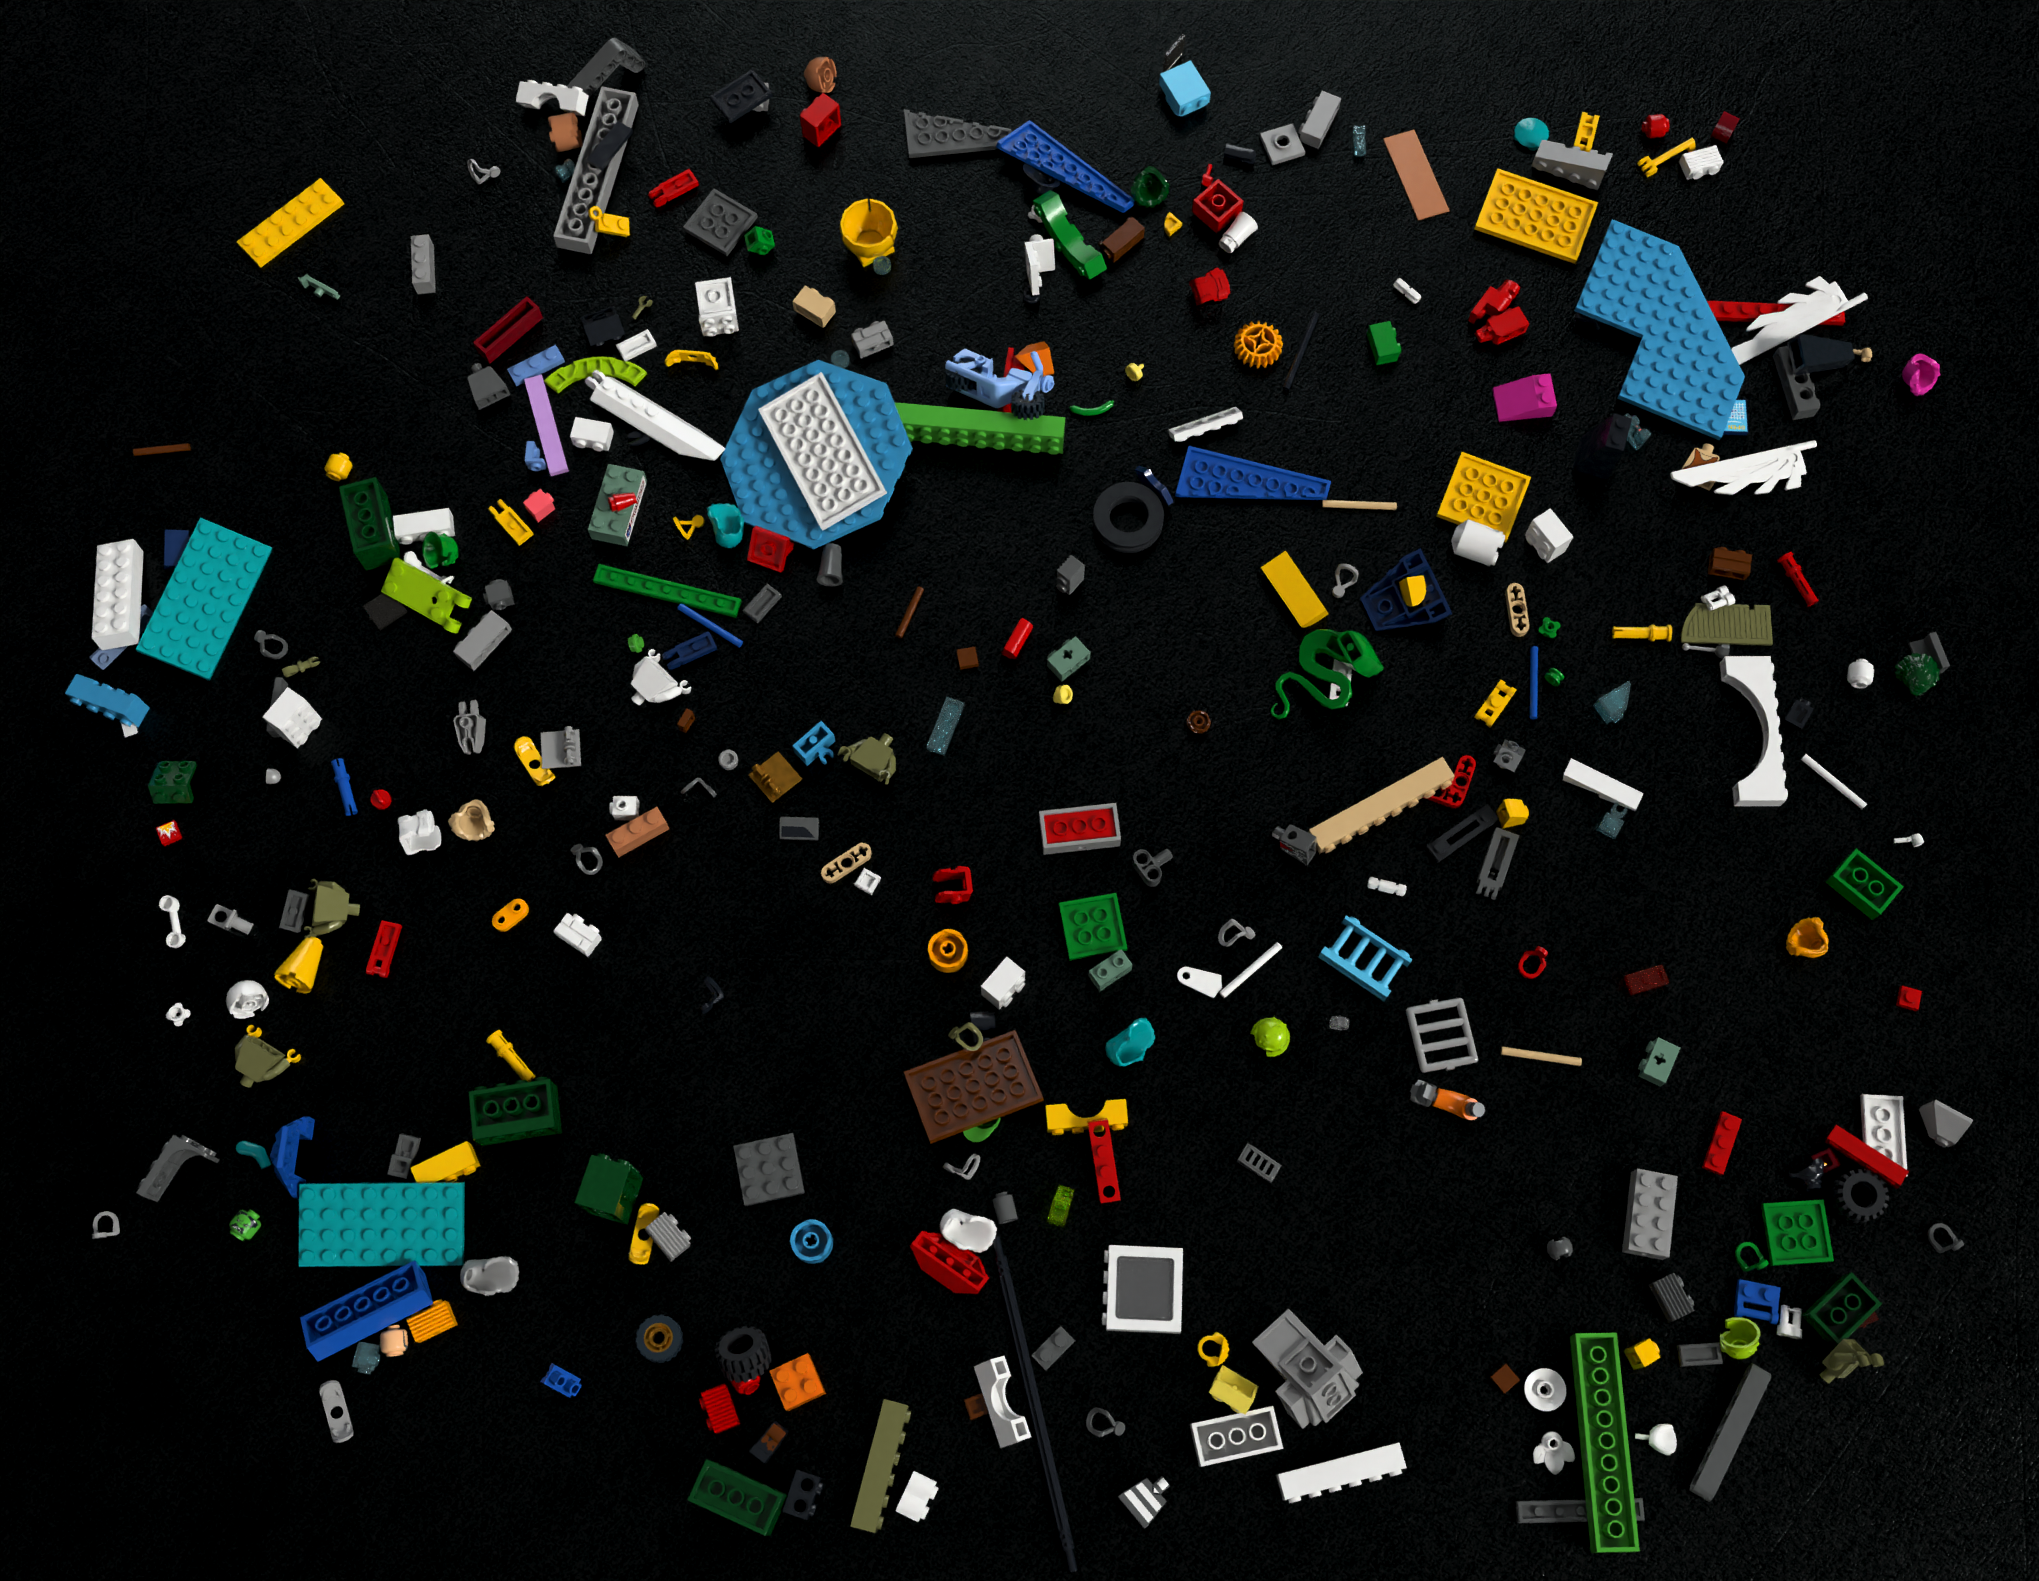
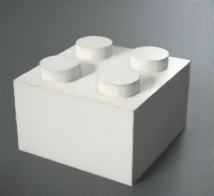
[1525,509,1573,563]
[981,957,1025,1010]

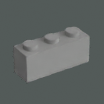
[1298,91,1341,149]
[411,234,435,294]
[453,610,512,671]

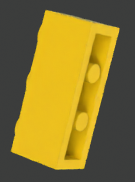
[411,1141,480,1182]

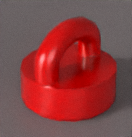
[371,790,391,810]

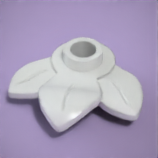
[1533,1431,1575,1475]

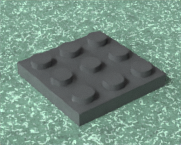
[683,189,758,256]
[734,1133,805,1206]

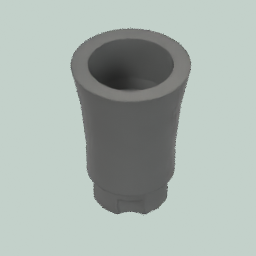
[817,543,843,586]

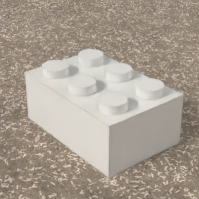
[263,687,322,748]

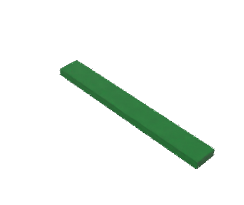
[593,564,742,618]

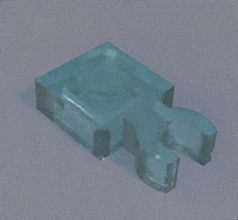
[1597,803,1627,839]

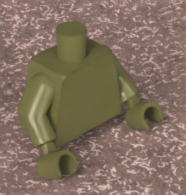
[837,733,896,784]
[304,879,360,938]
[1820,1339,1884,1383]

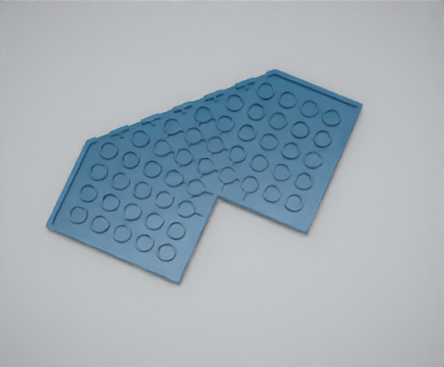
[1574,219,1745,440]

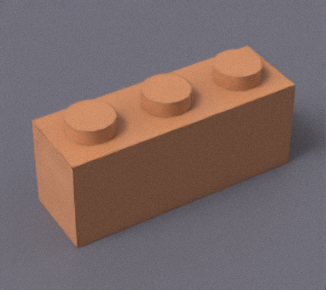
[606,807,669,857]

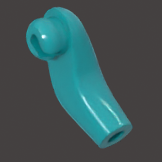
[236,1141,271,1169]

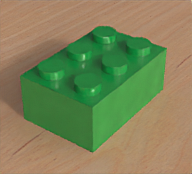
[1826,848,1904,920]

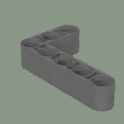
[567,38,645,99]

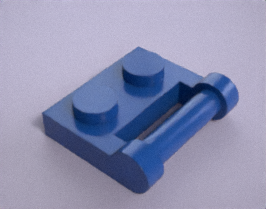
[1734,1279,1781,1324]

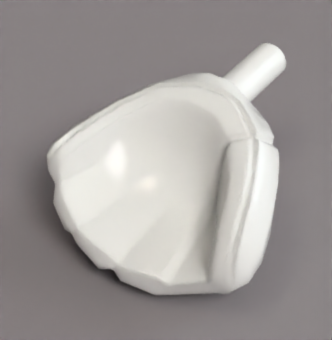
[1635,1424,1677,1455]

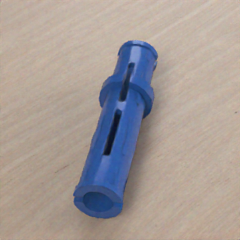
[331,758,358,816]

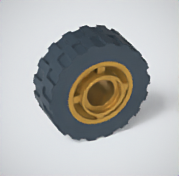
[636,1315,683,1363]

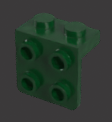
[148,761,197,804]

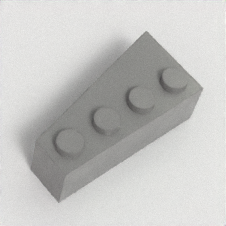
[1532,140,1613,190]

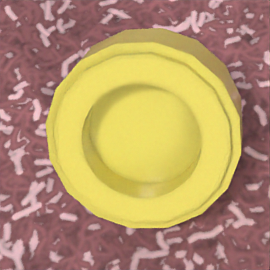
[1125,363,1144,381]
[1053,685,1073,704]

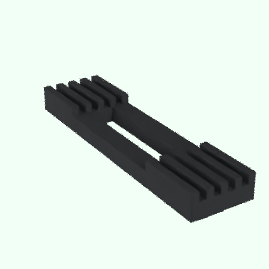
[1426,804,1499,863]

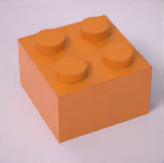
[770,1353,826,1411]

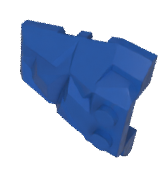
[270,1116,315,1200]

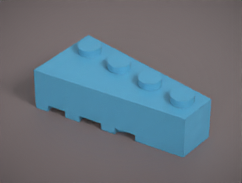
[65,674,149,728]

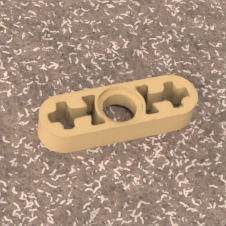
[1505,583,1529,637]
[821,843,872,883]

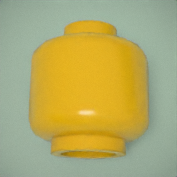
[324,453,353,481]

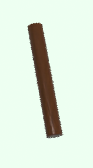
[133,443,191,456]
[895,586,924,638]

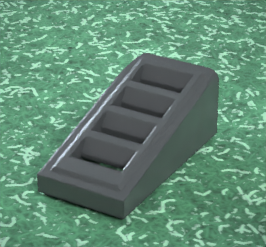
[1237,1143,1282,1183]

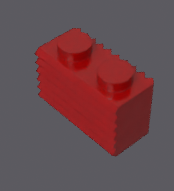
[699,1383,740,1434]

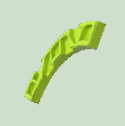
[544,357,647,394]

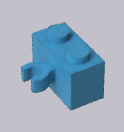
[793,721,835,766]

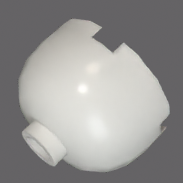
[226,980,269,1019]

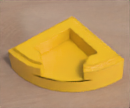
[1164,212,1182,237]

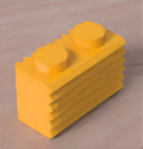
[406,1299,458,1343]

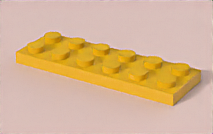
[237,178,344,268]

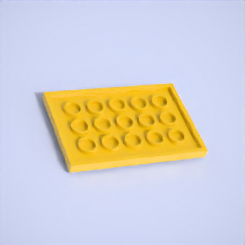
[1474,168,1598,264]

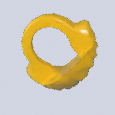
[1197,1332,1229,1367]

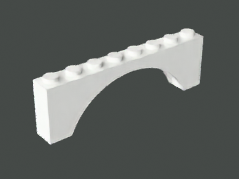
[1720,656,1788,806]

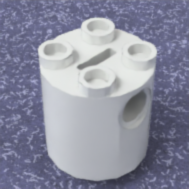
[1451,519,1505,567]

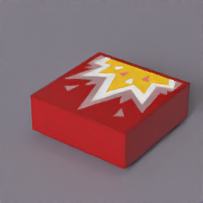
[156,820,183,846]

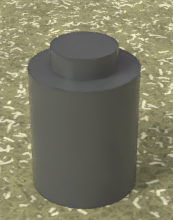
[993,1192,1018,1224]

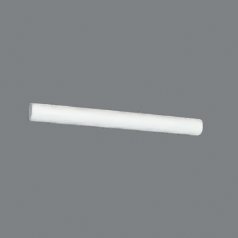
[1801,754,1867,809]
[1219,942,1282,998]

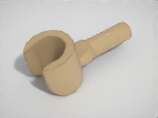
[1853,348,1872,362]

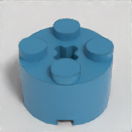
[790,1219,833,1264]

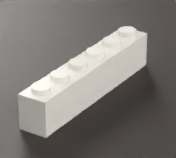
[1276,1443,1407,1503]

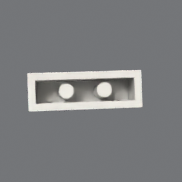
[393,508,455,544]

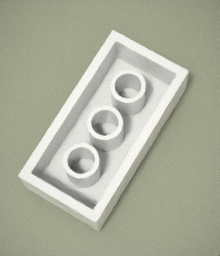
[1190,1406,1283,1467]

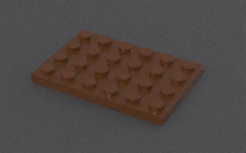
[904,1030,1044,1144]

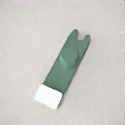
[298,274,340,300]

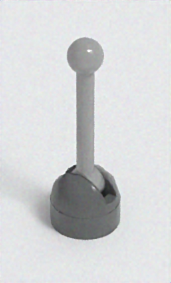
[1682,643,1730,659]

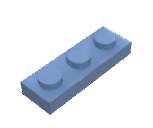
[507,345,565,386]

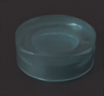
[873,256,891,275]
[831,350,850,369]

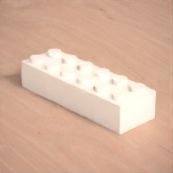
[92,539,143,650]

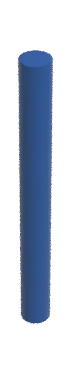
[678,603,743,648]
[1530,646,1538,719]

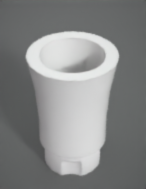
[1219,212,1258,253]

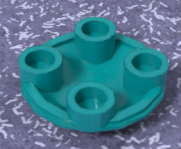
[1514,118,1549,151]

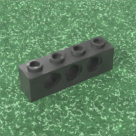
[1773,346,1820,420]

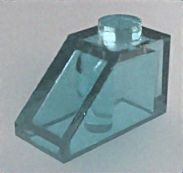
[1594,681,1631,724]

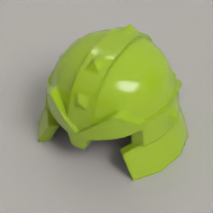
[1250,1017,1290,1057]
[1720,1317,1760,1359]

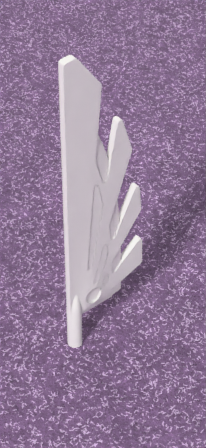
[1731,276,1868,365]
[1670,440,1817,495]

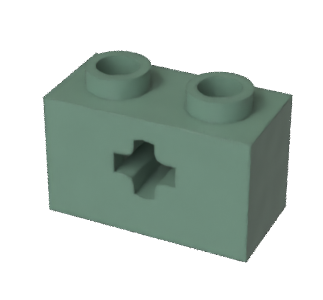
[1047,636,1091,682]
[1088,949,1133,992]
[1638,1037,1680,1087]

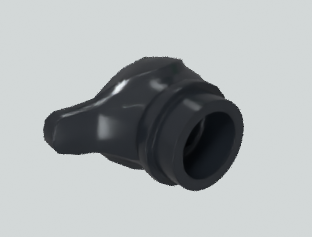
[1789,1159,1827,1192]

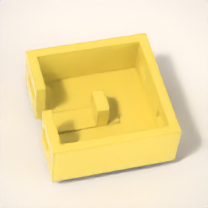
[1209,1365,1259,1415]

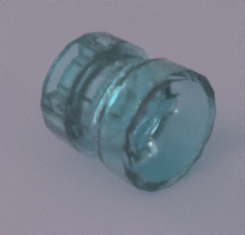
[554,158,576,183]

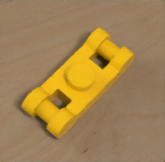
[1573,112,1599,152]
[1474,679,1517,727]

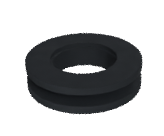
[1093,482,1164,553]

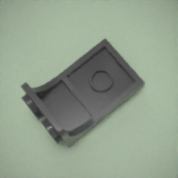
[136,1135,220,1202]

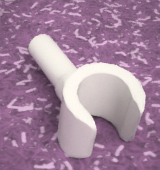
[1894,834,1924,847]

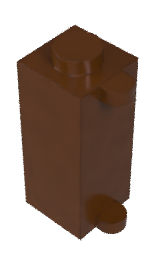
[1098,217,1145,263]

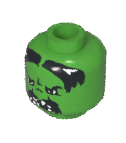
[229,1209,261,1241]

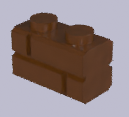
[1708,547,1752,580]

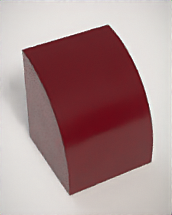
[1711,111,1740,144]

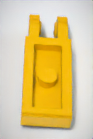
[488,499,534,546]

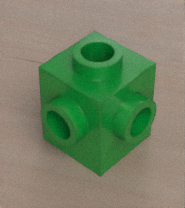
[744,226,775,255]

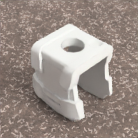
[398,809,441,855]

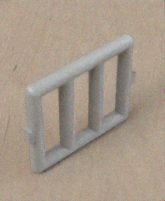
[1406,998,1478,1073]

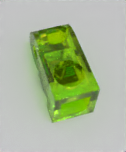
[1047,1185,1075,1227]

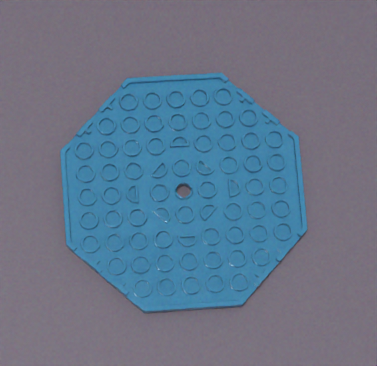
[720,360,913,549]

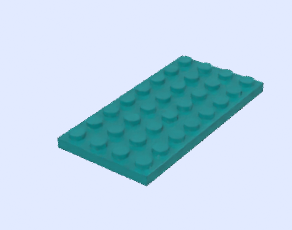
[136,518,272,681]
[299,1182,465,1267]

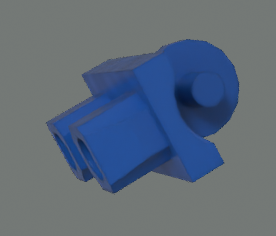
[540,1363,581,1398]

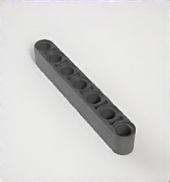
[1689,1363,1771,1502]

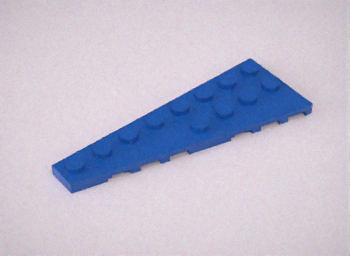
[996,120,1135,213]
[1175,446,1331,500]

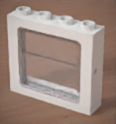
[1102,1245,1183,1334]

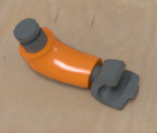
[1410,1079,1485,1120]

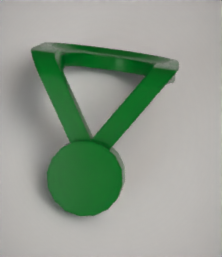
[1735,1242,1769,1272]

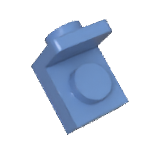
[525,441,547,471]

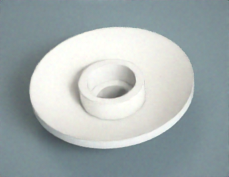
[1524,1368,1566,1411]

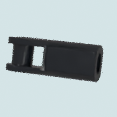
[1224,144,1256,164]

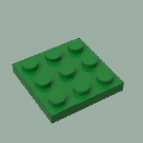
[1059,893,1127,961]
[1761,1200,1834,1266]

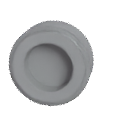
[719,750,738,770]

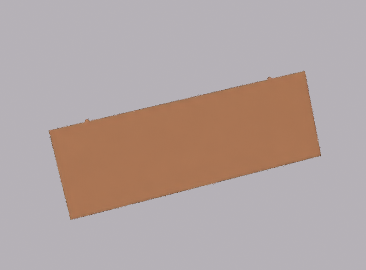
[1383,130,1449,220]

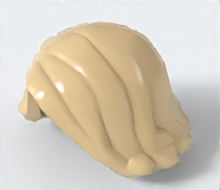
[448,800,495,841]

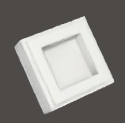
[854,868,881,895]

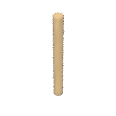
[1322,500,1397,510]
[1501,1047,1582,1066]

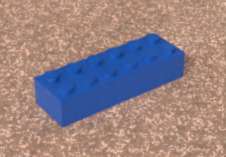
[300,1260,433,1361]

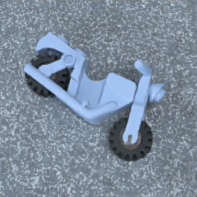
[945,349,1054,420]

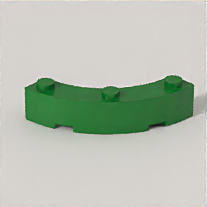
[1033,190,1107,280]

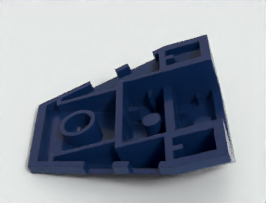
[1360,548,1452,631]

